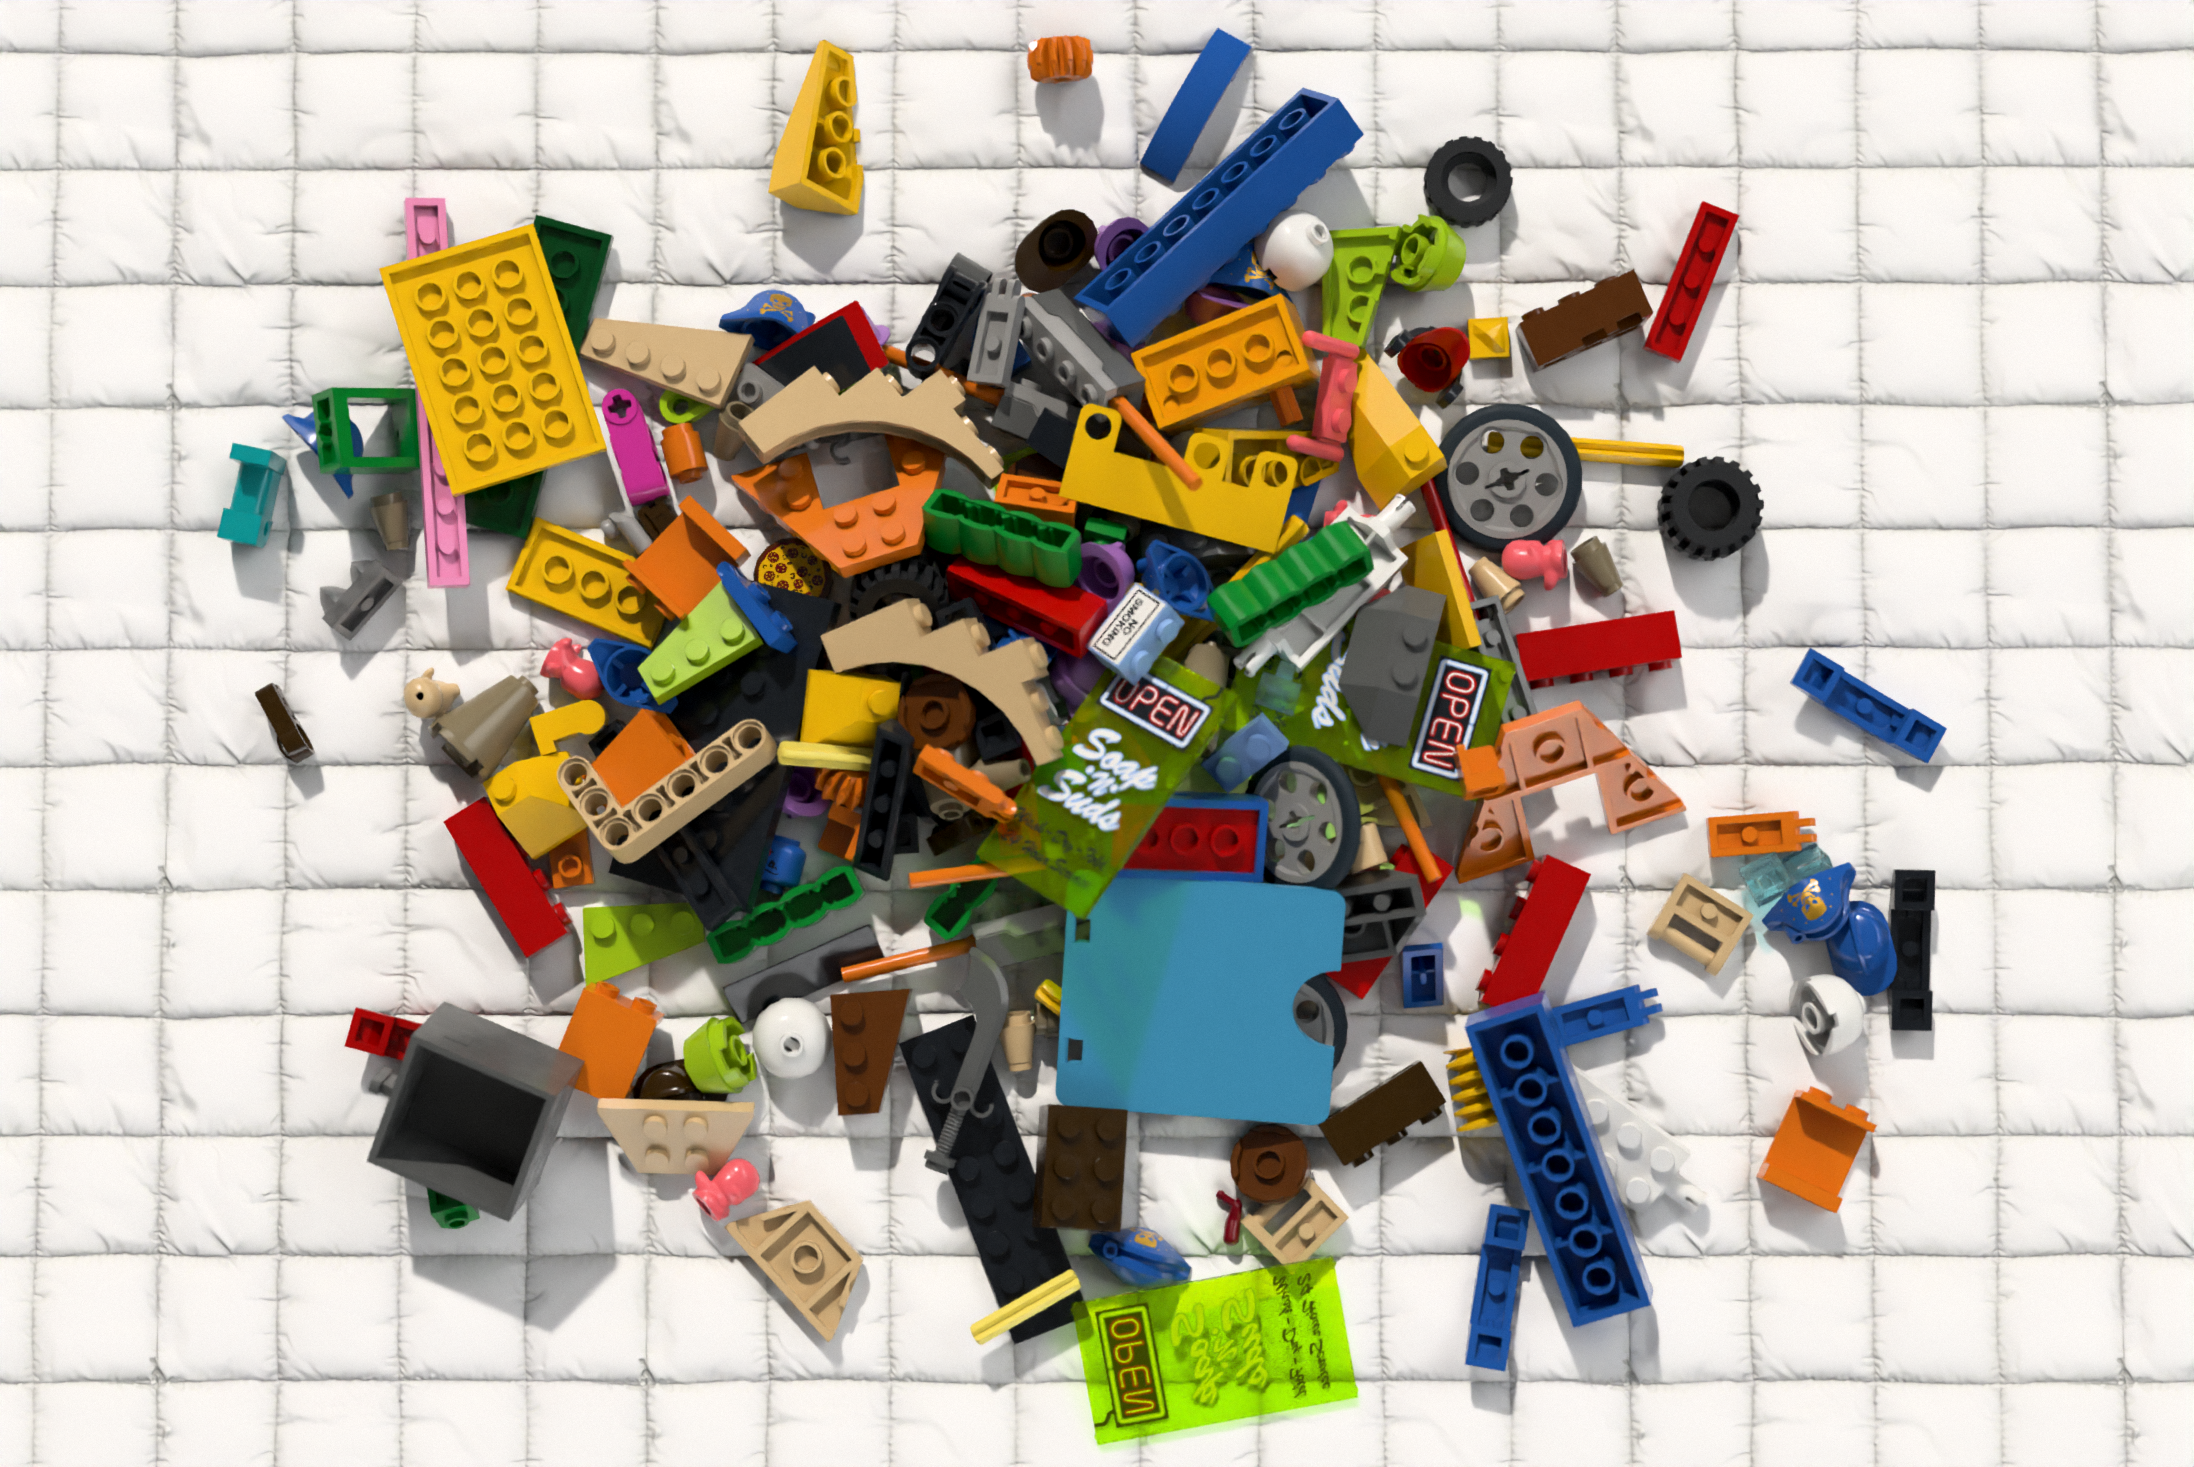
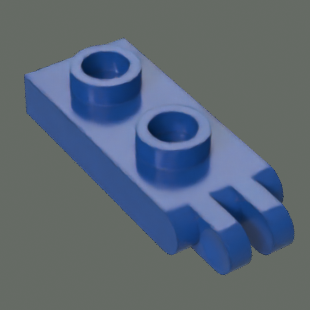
[716,562,798,654]
[1552,984,1663,1046]

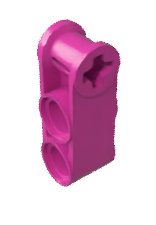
[602,389,671,507]

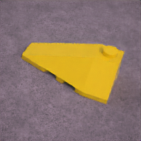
[768,40,864,216]
[1347,349,1448,511]
[1194,427,1341,490]

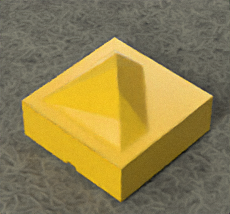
[1467,317,1510,361]

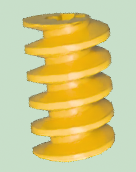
[1443,1047,1498,1132]

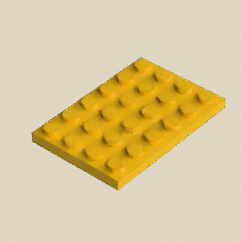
[379,223,607,498]

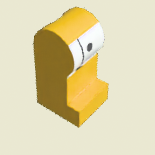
[529,700,610,756]

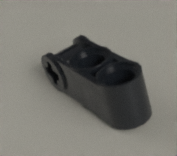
[905,264,988,380]

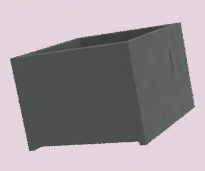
[366,1001,585,1222]

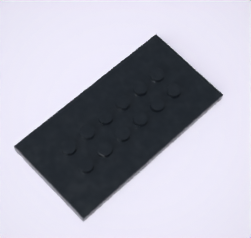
[608,580,842,914]

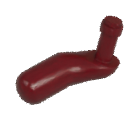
[1215,1190,1242,1246]

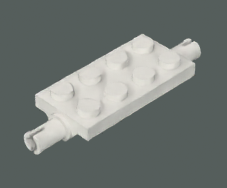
[1233,494,1416,678]
[1572,1064,1708,1216]

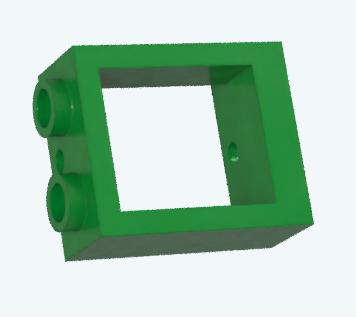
[312,387,420,474]

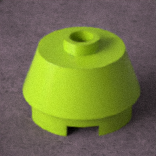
[1390,214,1466,292]
[683,1016,757,1094]

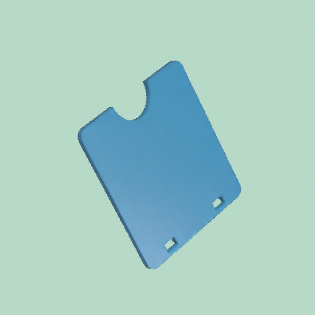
[1055,871,1346,1125]

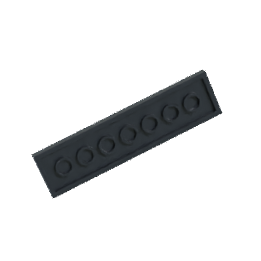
[899,1014,1090,1345]

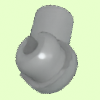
[600,512,653,556]

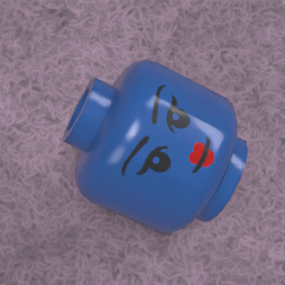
[760,835,807,895]

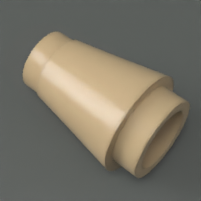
[1468,556,1526,615]
[999,1011,1035,1071]

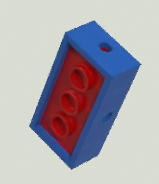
[1094,788,1269,883]

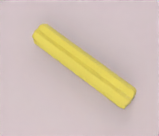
[777,741,874,772]
[970,1269,1081,1345]

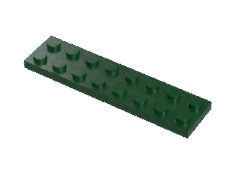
[464,215,614,540]

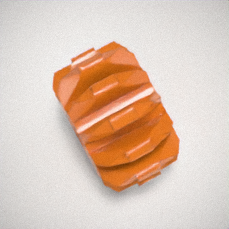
[1027,35,1094,84]
[814,768,869,811]

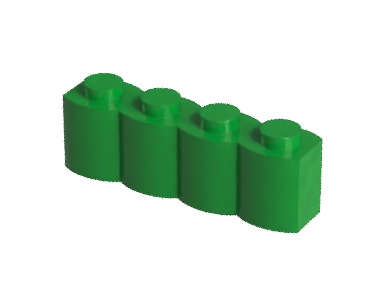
[922,489,1083,588]
[1206,521,1374,648]
[924,808,1050,941]
[706,866,866,964]

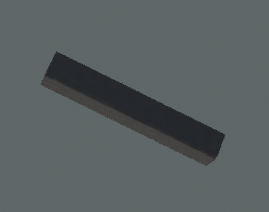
[853,718,915,882]
[722,924,885,1024]

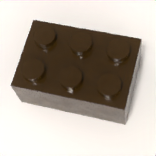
[1032,1104,1128,1233]

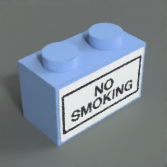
[1085,583,1185,686]

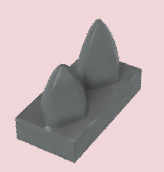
[320,559,403,641]

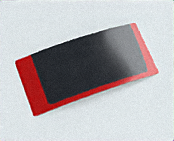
[738,300,889,391]

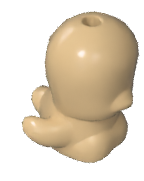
[403,667,460,720]

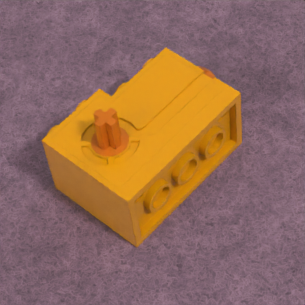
[1131,293,1321,436]

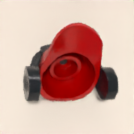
[1384,326,1471,410]

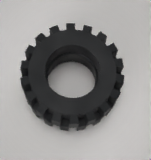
[1657,456,1764,561]
[849,550,951,632]

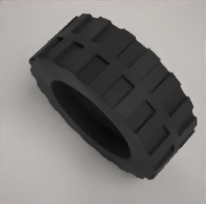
[1423,136,1513,228]

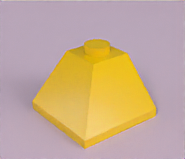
[800,669,901,748]
[483,751,599,860]

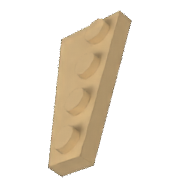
[579,318,755,410]

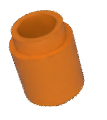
[660,423,708,484]

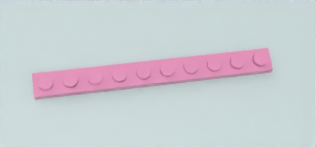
[403,198,470,589]

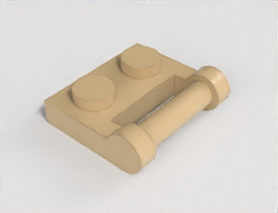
[1646,873,1754,976]
[1241,1177,1349,1274]

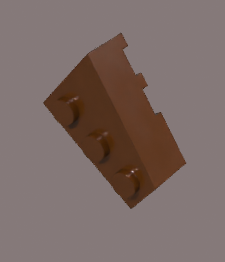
[1515,269,1653,373]
[830,989,913,1116]

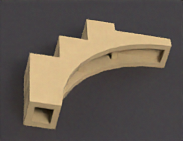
[738,366,1004,490]
[820,598,1064,766]

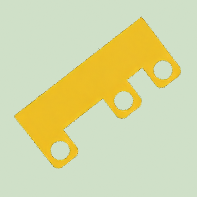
[1058,404,1298,554]

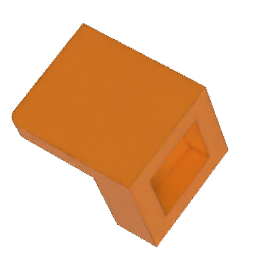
[1453,744,1507,801]
[818,802,862,863]

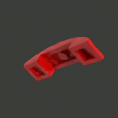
[345,1007,422,1061]

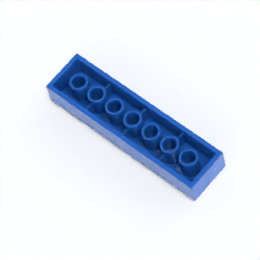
[1073,88,1364,348]
[1464,991,1653,1328]

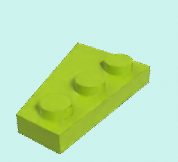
[1322,226,1403,349]
[637,580,764,705]
[582,902,706,986]

